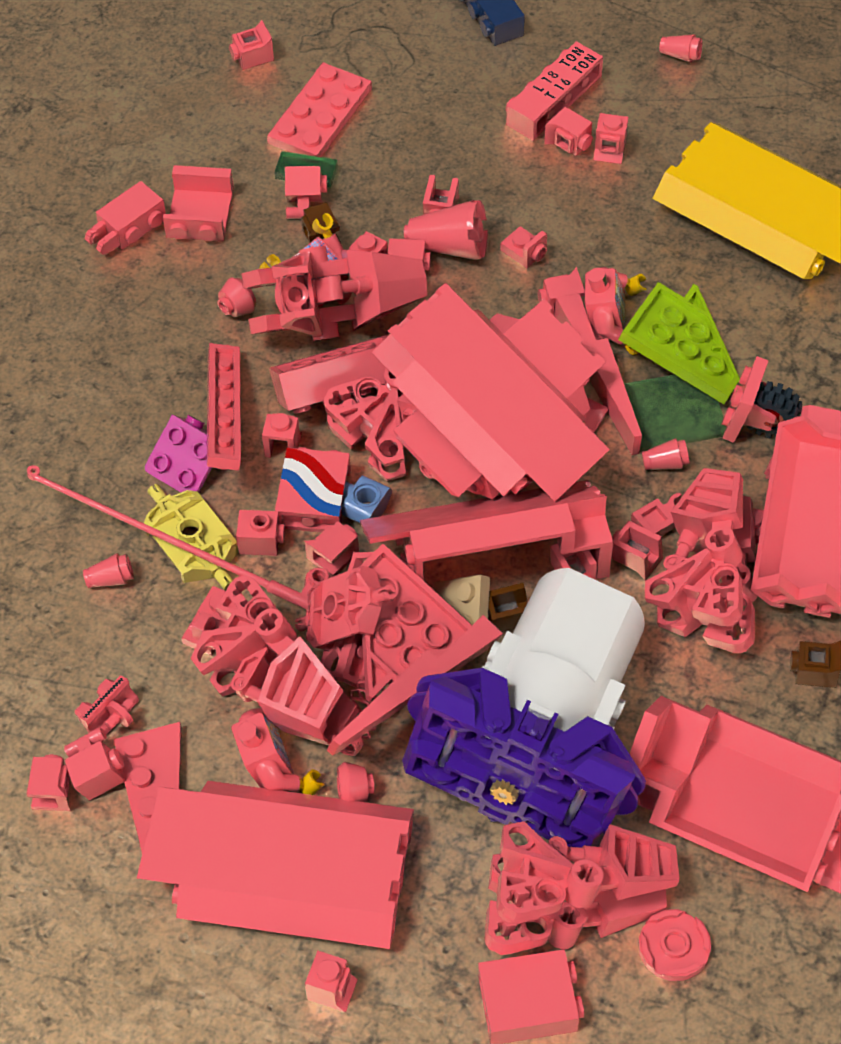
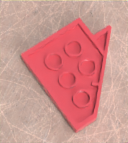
[361,544,472,703]

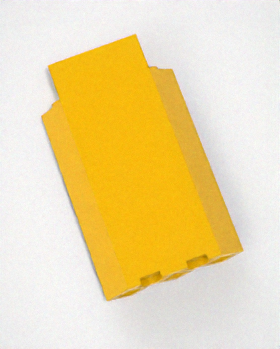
[652,122,841,279]

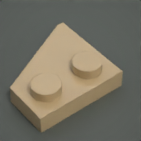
[434,575,490,625]

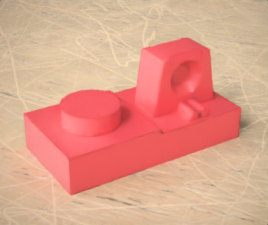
[182,586,227,656]

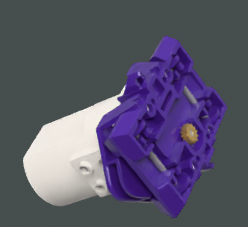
[402,568,646,848]

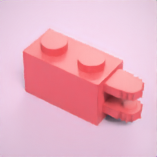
[84,181,166,255]

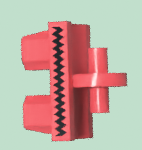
[75,675,139,735]

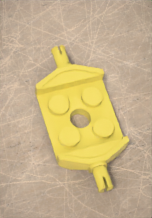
[144,484,238,591]

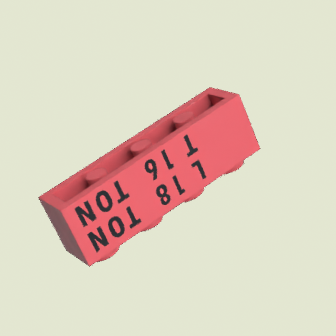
[505,41,603,141]

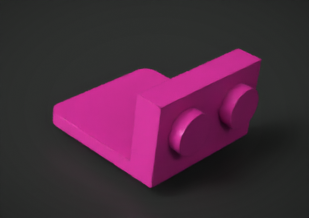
[145,414,212,493]

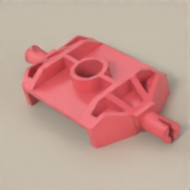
[295,566,396,651]

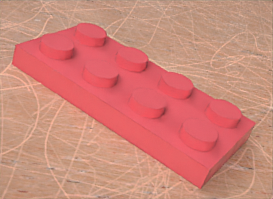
[267,62,372,163]

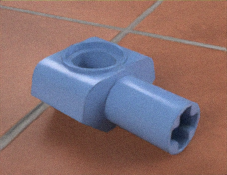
[341,475,392,523]

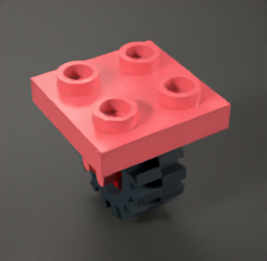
[721,356,803,443]

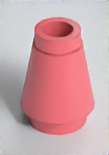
[659,34,703,63]
[642,438,690,470]
[83,553,134,588]

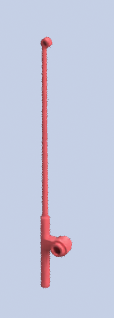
[27,465,331,610]

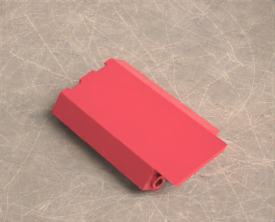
[751,405,841,618]
[137,781,414,949]

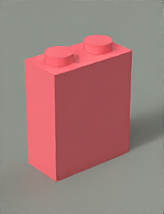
[478,949,584,1044]

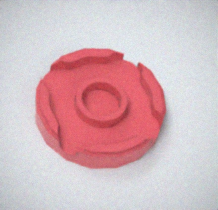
[638,909,711,981]

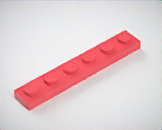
[207,343,241,470]

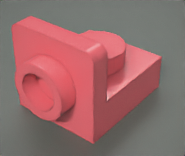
[500,226,547,269]

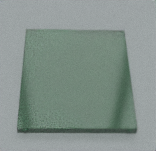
[624,374,726,452]

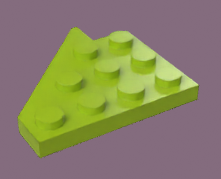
[618,282,740,404]

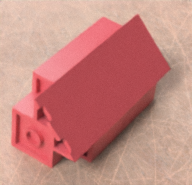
[372,283,610,502]
[393,299,606,499]
[360,480,613,581]
[629,696,841,894]

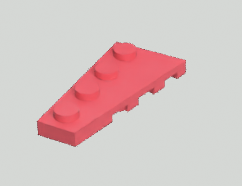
[114,722,182,853]

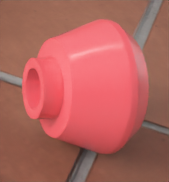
[217,278,256,317]
[337,762,374,802]

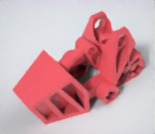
[241,246,427,341]
[324,368,406,482]
[645,468,758,653]
[190,576,360,745]
[484,821,679,955]

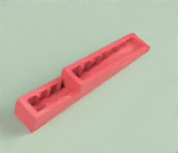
[554,294,642,455]
[327,615,503,756]

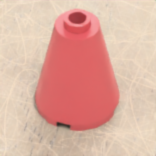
[404,200,488,260]

